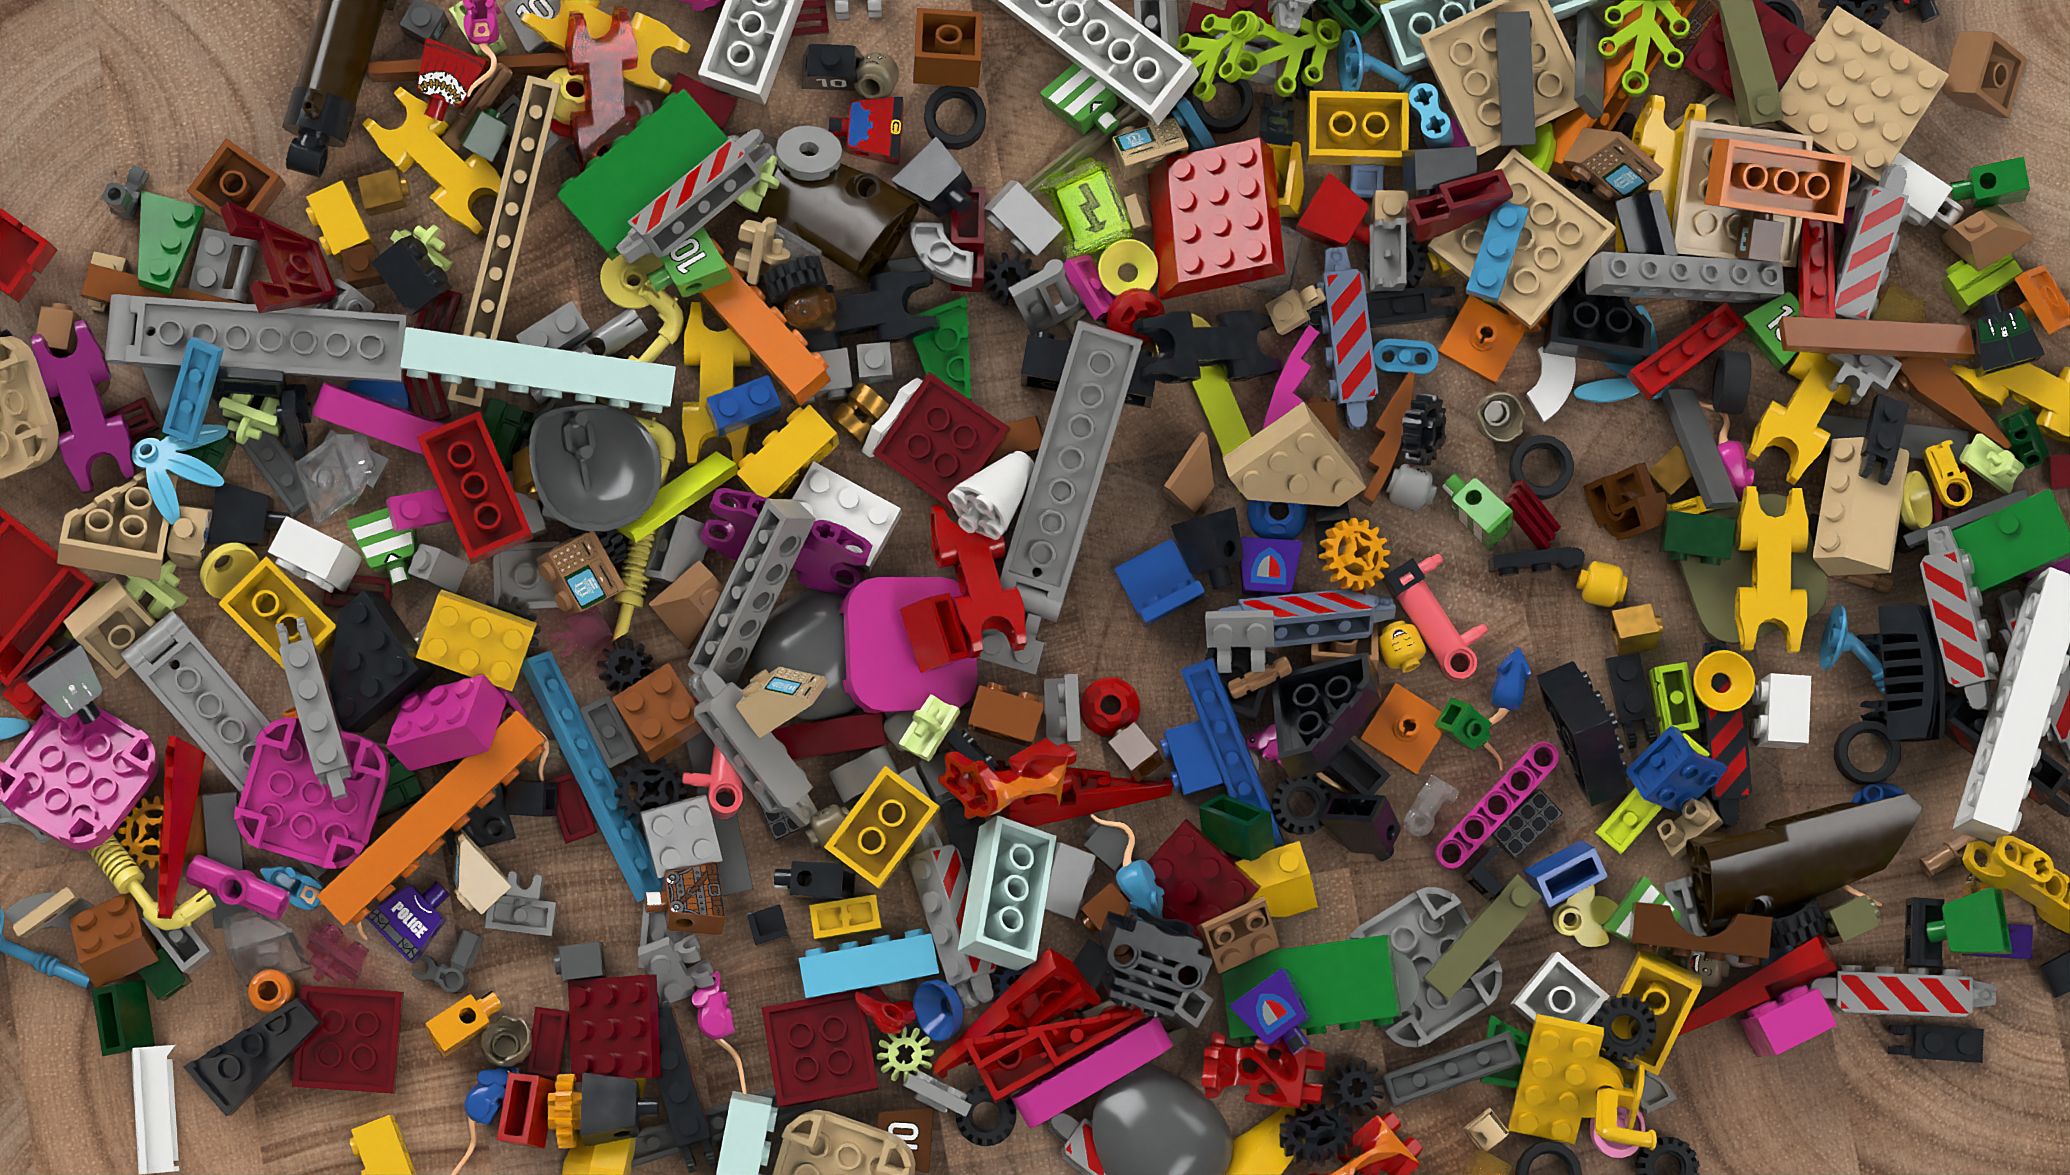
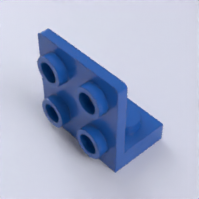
[1115,539,1205,628]
[1625,726,1728,813]

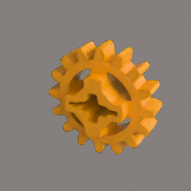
[1319,518,1390,591]
[118,796,163,870]
[548,1074,582,1149]

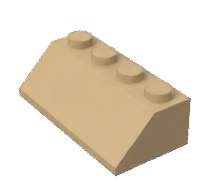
[1813,437,1910,576]

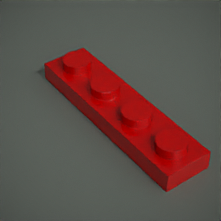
[1798,219,1835,319]
[1627,302,1747,401]

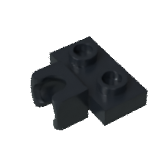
[276,384,312,461]
[944,727,1001,779]

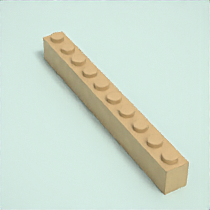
[447,75,560,408]

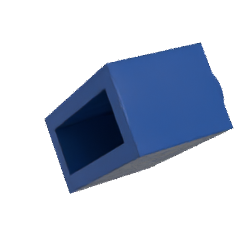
[705,375,781,437]
[1159,720,1223,797]
[1523,840,1608,908]

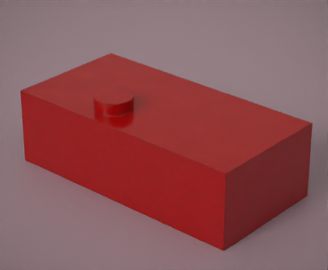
[417,411,533,565]

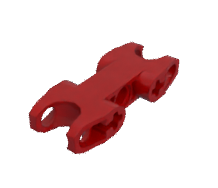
[929,504,1027,659]

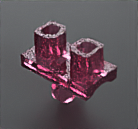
[306,922,369,983]

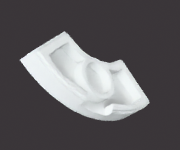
[1526,346,1576,423]
[861,377,922,458]

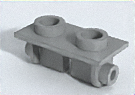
[1663,877,1713,937]

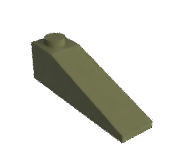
[1717,0,1783,127]
[1423,874,1542,1001]

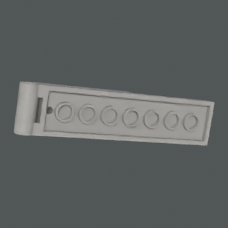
[105,294,408,383]
[1000,320,1143,623]
[121,610,330,879]

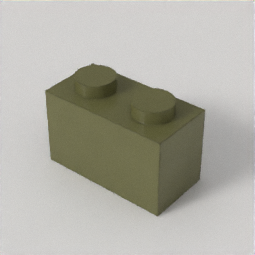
[1822,895,1881,945]

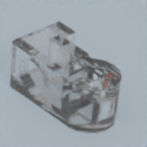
[1403,774,1460,837]

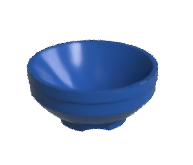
[1247,500,1308,540]
[913,979,964,1042]

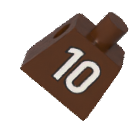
[873,1108,934,1173]

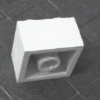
[268,516,364,593]
[1751,673,1811,749]
[1509,952,1609,1025]

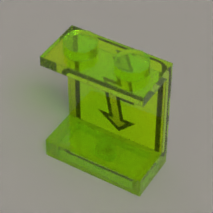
[1038,157,1135,260]

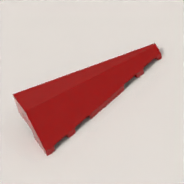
[157,736,206,919]
[996,760,1173,827]
[1677,933,1839,1037]
[932,948,1101,1079]
[963,1008,1145,1104]

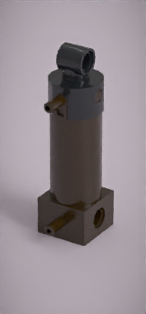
[282,0,396,178]

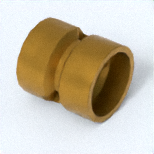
[830,382,890,445]

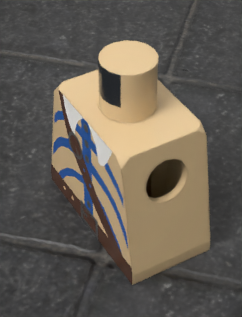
[167,504,213,570]

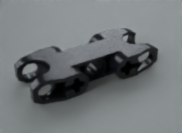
[771,271,940,353]
[1133,310,1282,384]

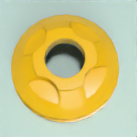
[1693,650,1755,712]

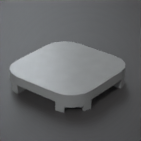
[1346,887,1503,1047]

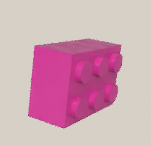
[386,674,507,771]
[1739,985,1837,1057]

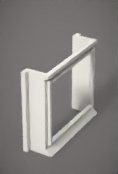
[131,1045,179,1175]

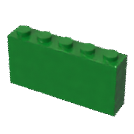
[557,89,729,261]
[1221,935,1402,1044]

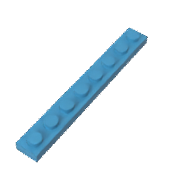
[521,651,664,903]

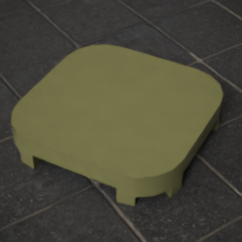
[1674,493,1828,646]

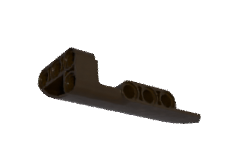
[728,130,919,284]
[1686,793,1923,933]

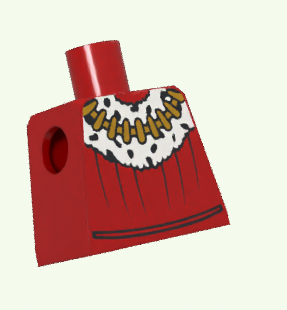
[417,38,490,122]

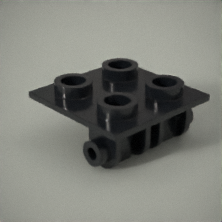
[445,783,516,855]

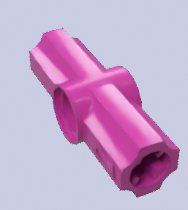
[185,854,291,920]

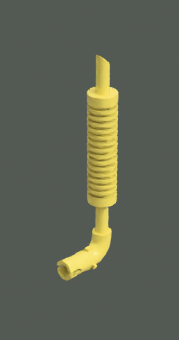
[591,280,684,410]
[612,415,676,641]
[87,834,216,930]

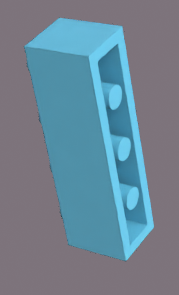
[799,929,940,999]

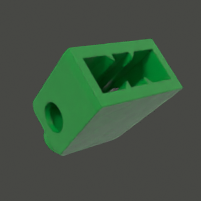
[1950,157,2030,208]
[1927,887,2012,954]

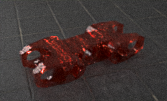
[565,6,641,173]

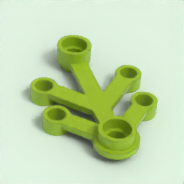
[1598,0,1690,97]
[1176,11,1260,102]
[1238,13,1342,97]

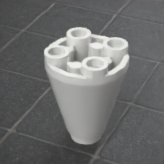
[948,451,1035,540]

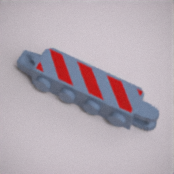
[1315,247,1378,431]
[1218,588,1396,648]

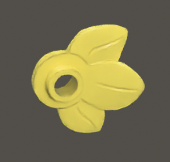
[1552,885,1618,947]

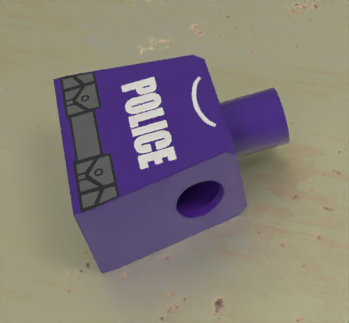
[365,881,450,964]

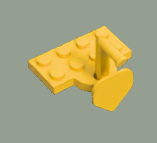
[1508,1014,1657,1150]

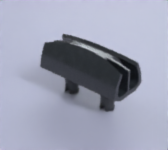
[1856,603,1945,742]

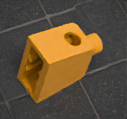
[425,991,503,1059]

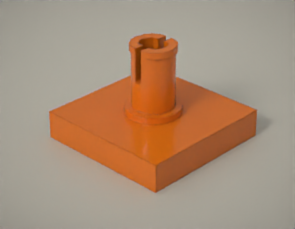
[2014,265,2070,335]
[1438,295,1524,385]
[1359,683,1443,776]

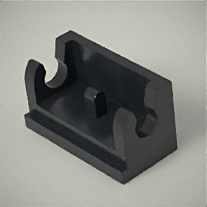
[1904,897,1945,968]

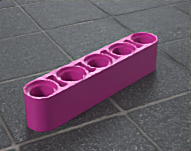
[312,382,446,455]
[1433,742,1559,870]
[1012,1016,1173,1128]

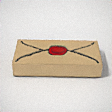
[12,887,82,938]

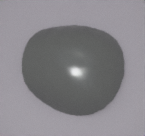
[529,404,662,531]
[751,582,860,722]
[1092,1063,1233,1175]

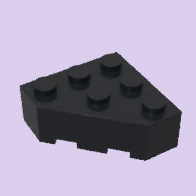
[1543,269,1652,367]
[329,590,436,733]
[1271,652,1382,780]
[1537,661,1629,807]

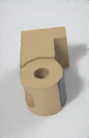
[1463,1108,1509,1153]

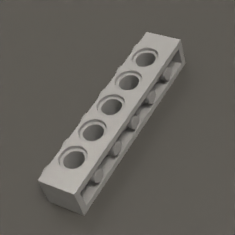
[1584,251,1784,304]
[688,499,816,684]

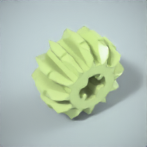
[877,1026,934,1082]

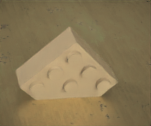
[1222,401,1366,507]
[57,470,178,581]

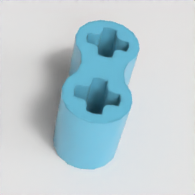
[1409,83,1454,149]

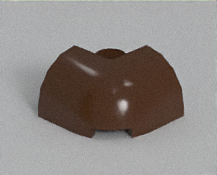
[1583,462,1667,540]

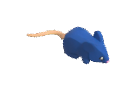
[1483,647,1531,771]
[451,1067,520,1175]

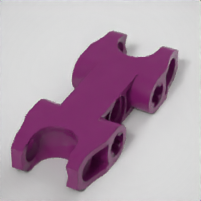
[31,320,137,494]
[700,488,872,596]

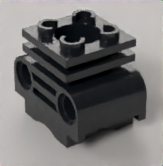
[1099,903,1213,1018]

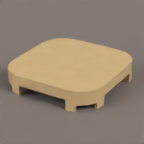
[0,336,59,481]
[773,1110,916,1175]

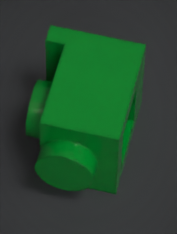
[1434,697,1492,751]

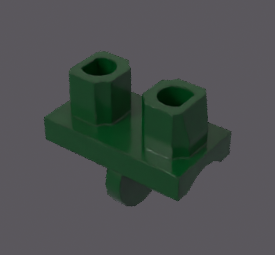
[1996,403,2050,469]

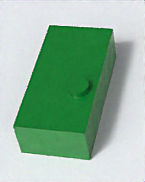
[1924,488,2070,596]

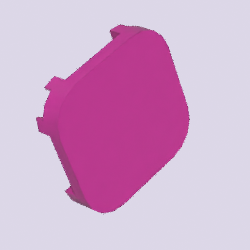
[839,577,978,714]
[0,703,160,850]
[234,717,390,869]

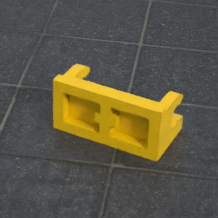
[809,894,882,940]

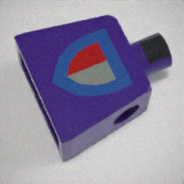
[1239,537,1302,598]
[1230,968,1311,1055]

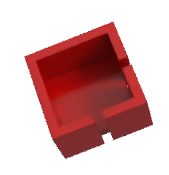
[0,208,58,303]

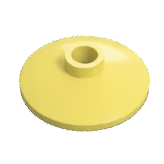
[600,253,665,309]

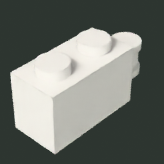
[1891,153,1964,230]

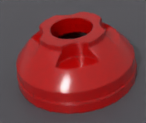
[1106,288,1165,347]
[1080,677,1141,738]

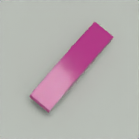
[1262,325,1320,430]

